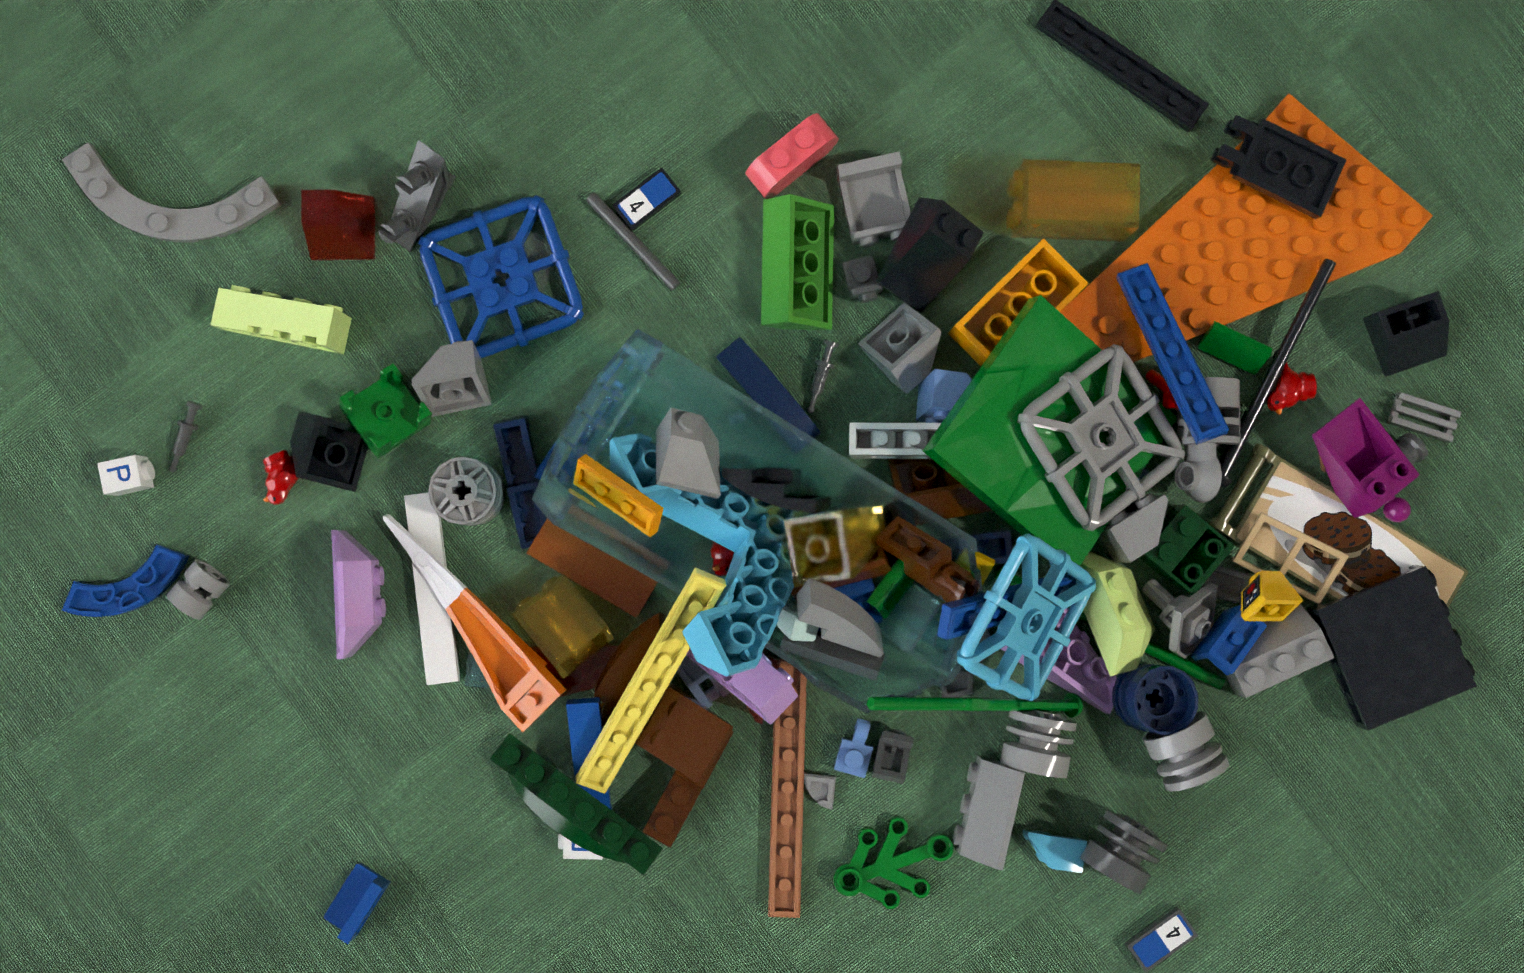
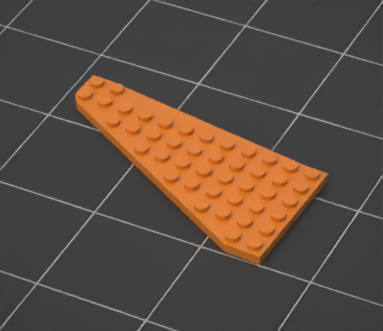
[1060,93,1433,363]

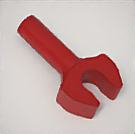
[1146,369,1179,409]

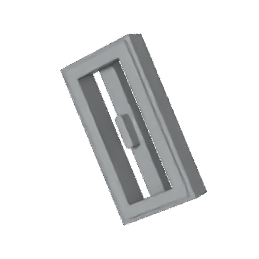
[1387,392,1461,443]

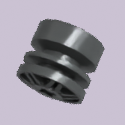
[1080,810,1168,895]

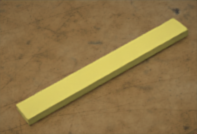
[575,567,727,794]

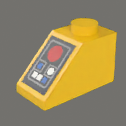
[1241,570,1304,621]

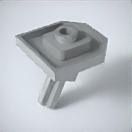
[1142,579,1218,659]

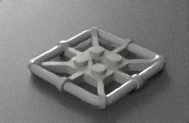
[1017,344,1185,531]

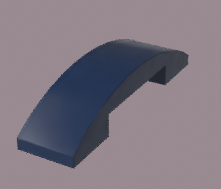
[716,337,821,453]

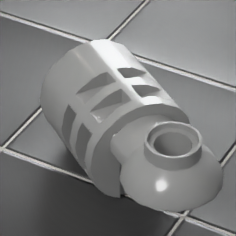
[1174,377,1241,503]

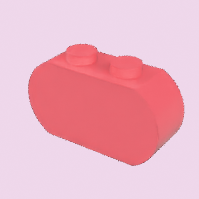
[745,113,839,199]

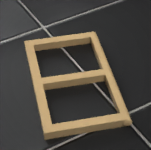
[1231,512,1349,604]

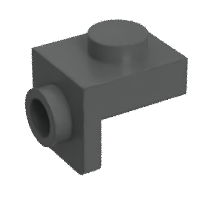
[872,729,914,784]

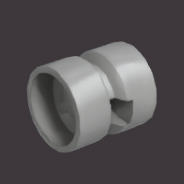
[166,559,230,620]

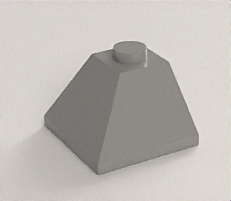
[858,302,942,394]
[412,340,492,417]
[656,408,721,499]

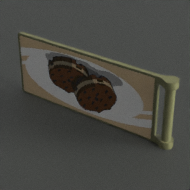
[1209,444,1468,608]

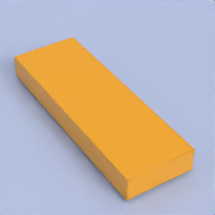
[573,454,664,537]

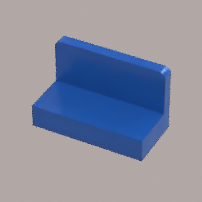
[1191,605,1267,675]
[324,863,391,944]

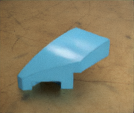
[1023,830,1087,873]

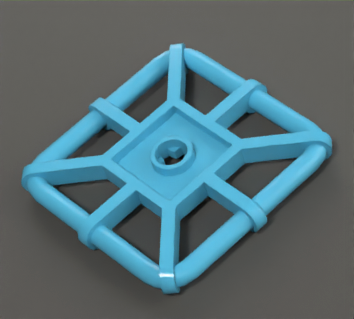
[957,533,1096,701]

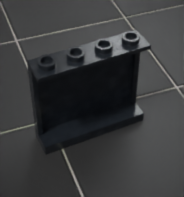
[1307,565,1477,731]

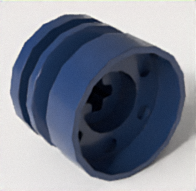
[1112,664,1198,735]

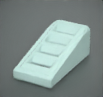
[777,599,819,641]

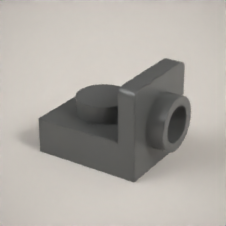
[842,255,883,303]

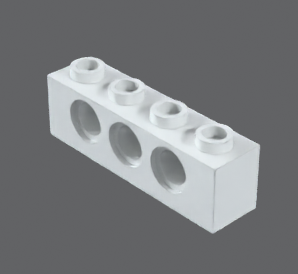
[849,423,941,459]

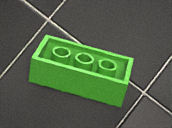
[761,194,834,330]

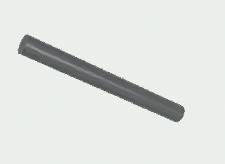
[586,192,681,291]

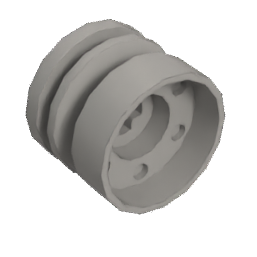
[428,456,506,526]
[1000,710,1077,778]
[1142,711,1229,792]

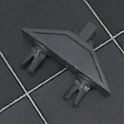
[378,140,456,252]

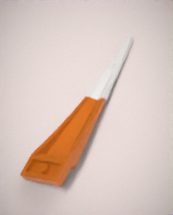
[383,514,566,733]

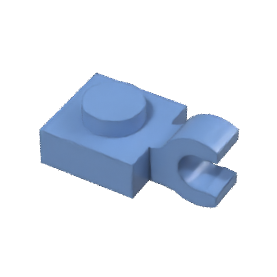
[834,718,873,778]

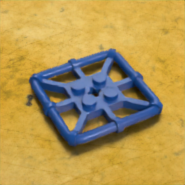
[418,195,584,358]

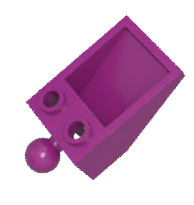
[1312,398,1420,523]

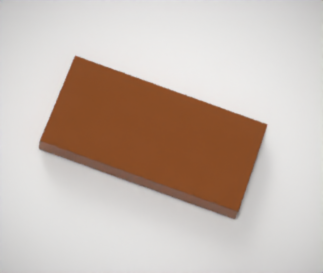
[527,498,669,618]

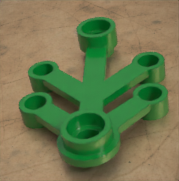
[833,816,954,909]

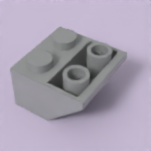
[1099,493,1168,563]

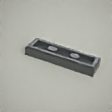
[780,631,886,681]

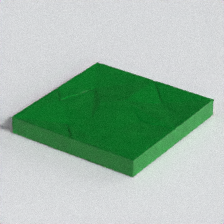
[922,295,1177,566]

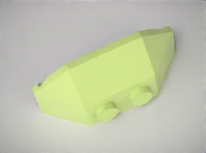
[1080,551,1155,677]

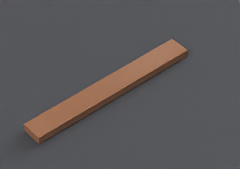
[768,658,807,918]

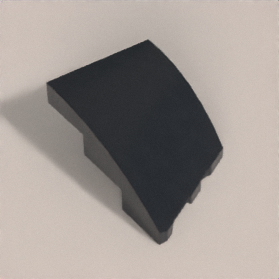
[722,467,832,513]

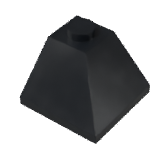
[290,411,368,492]

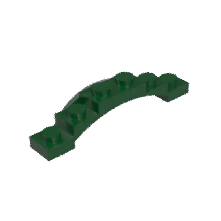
[490,733,664,876]

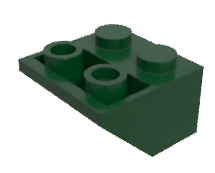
[1139,504,1235,595]

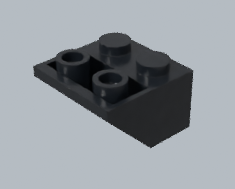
[1363,291,1450,377]

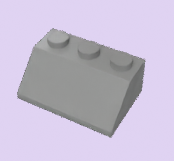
[1225,604,1334,698]
[953,755,1025,871]

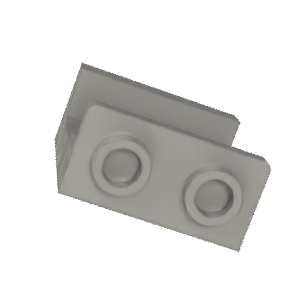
[836,151,911,247]

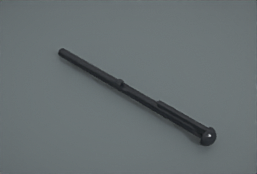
[1219,259,1336,488]

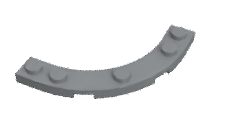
[62,142,282,243]

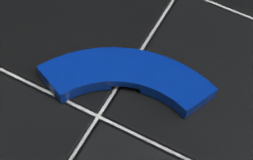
[61,544,189,617]

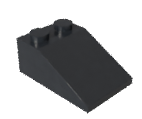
[876,197,984,312]

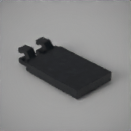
[1211,115,1347,219]

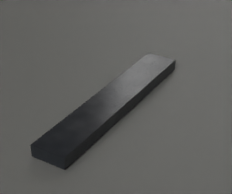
[1035,0,1209,132]

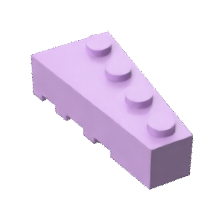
[686,649,798,725]

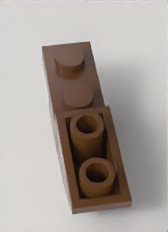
[594,612,665,728]
[642,731,734,848]

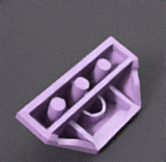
[331,530,386,659]

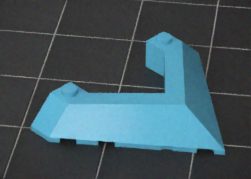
[609,433,827,677]

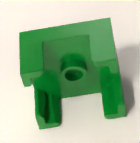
[339,363,432,459]

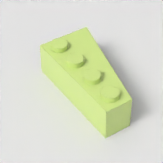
[211,285,352,355]

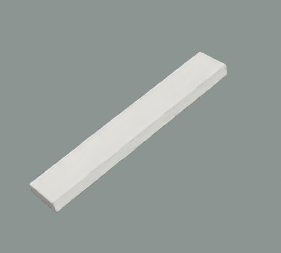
[404,492,460,685]

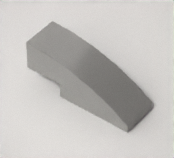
[796,578,884,658]

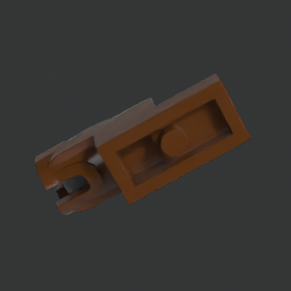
[877,516,979,603]

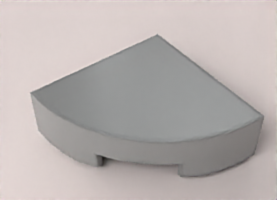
[804,772,836,809]

